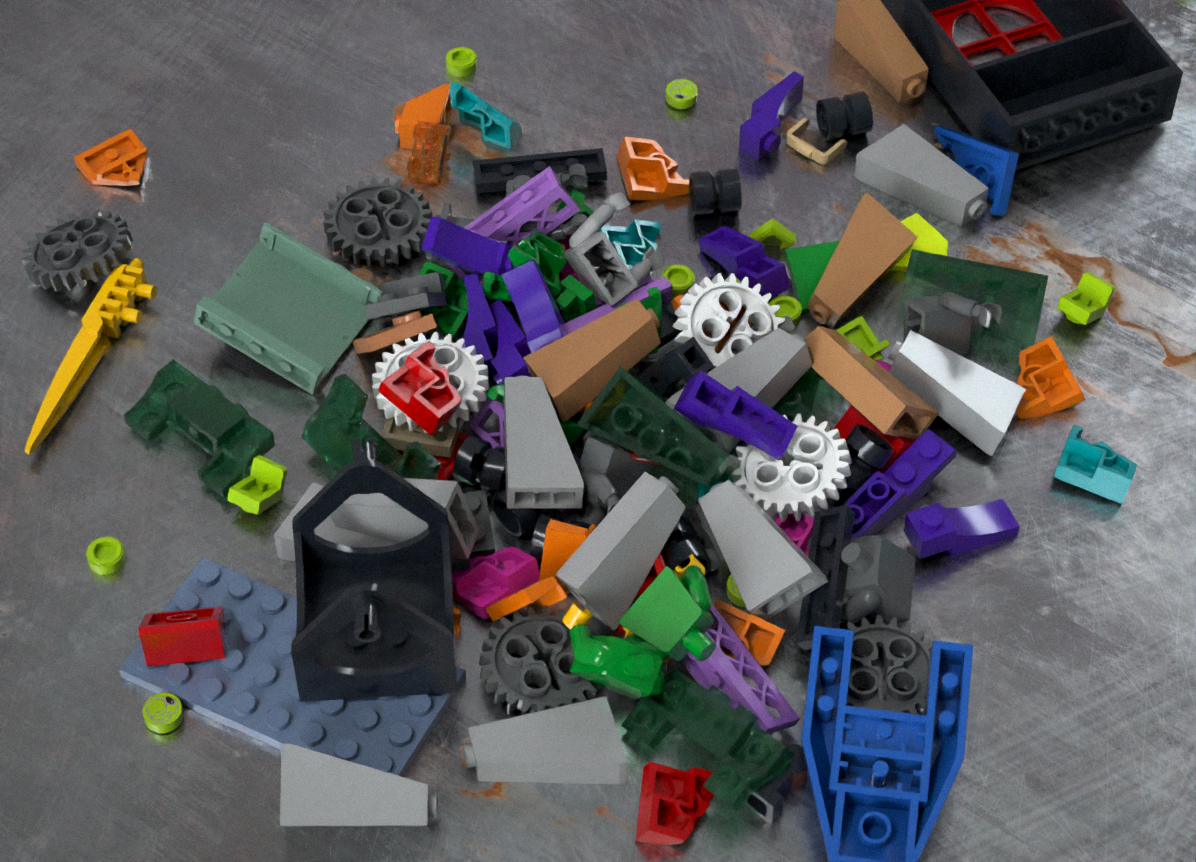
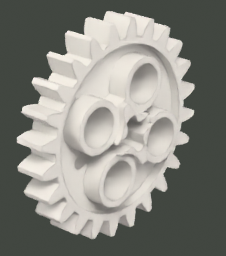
[673,273,785,373]
[372,332,489,433]
[731,414,852,522]

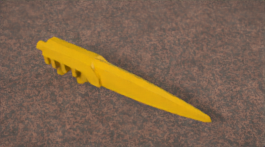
[25,258,157,454]

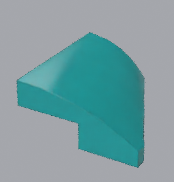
[450,81,523,149]
[597,219,661,276]
[1053,424,1137,504]

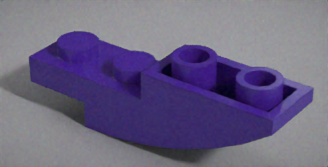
[842,429,956,537]

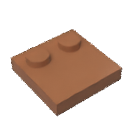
[352,311,437,354]

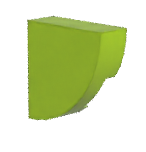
[749,218,796,249]

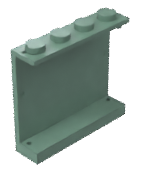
[194,222,383,395]

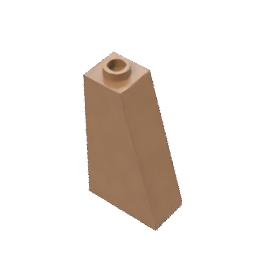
[834,0,929,103]
[806,192,917,329]
[524,299,661,423]
[805,326,939,440]

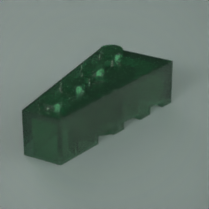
[902,249,1048,350]
[576,367,742,487]

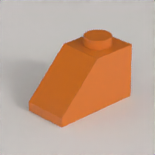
[395,84,453,153]

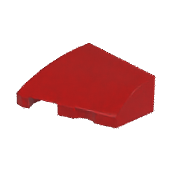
[378,341,462,436]
[635,761,726,845]

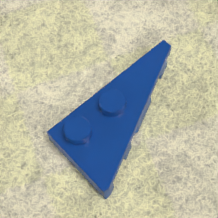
[934,126,1019,215]

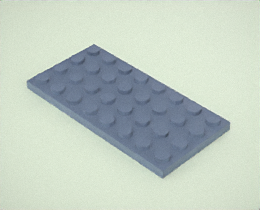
[119,557,466,777]

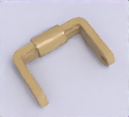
[786,117,847,165]

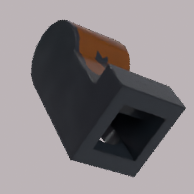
[641,336,714,396]
[741,743,808,825]

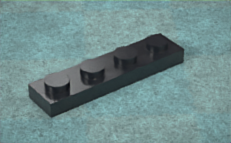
[473,148,607,193]
[797,505,855,650]

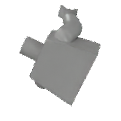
[564,192,665,306]

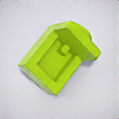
[1056,272,1115,325]
[836,315,891,361]
[227,455,287,515]

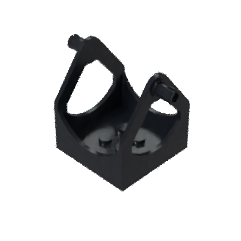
[291,438,457,702]

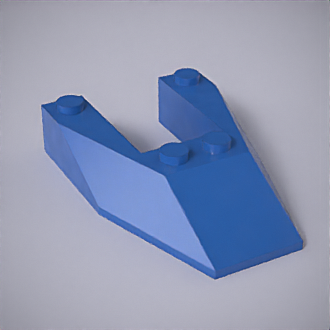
[801,626,973,862]

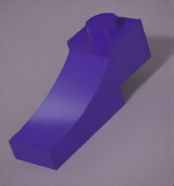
[739,71,804,162]
[421,216,515,277]
[698,226,790,302]
[501,259,567,353]
[456,273,498,380]
[489,299,531,385]
[673,370,798,460]
[903,499,1020,559]

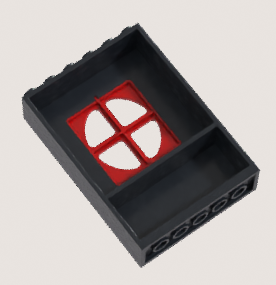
[881,0,1183,170]

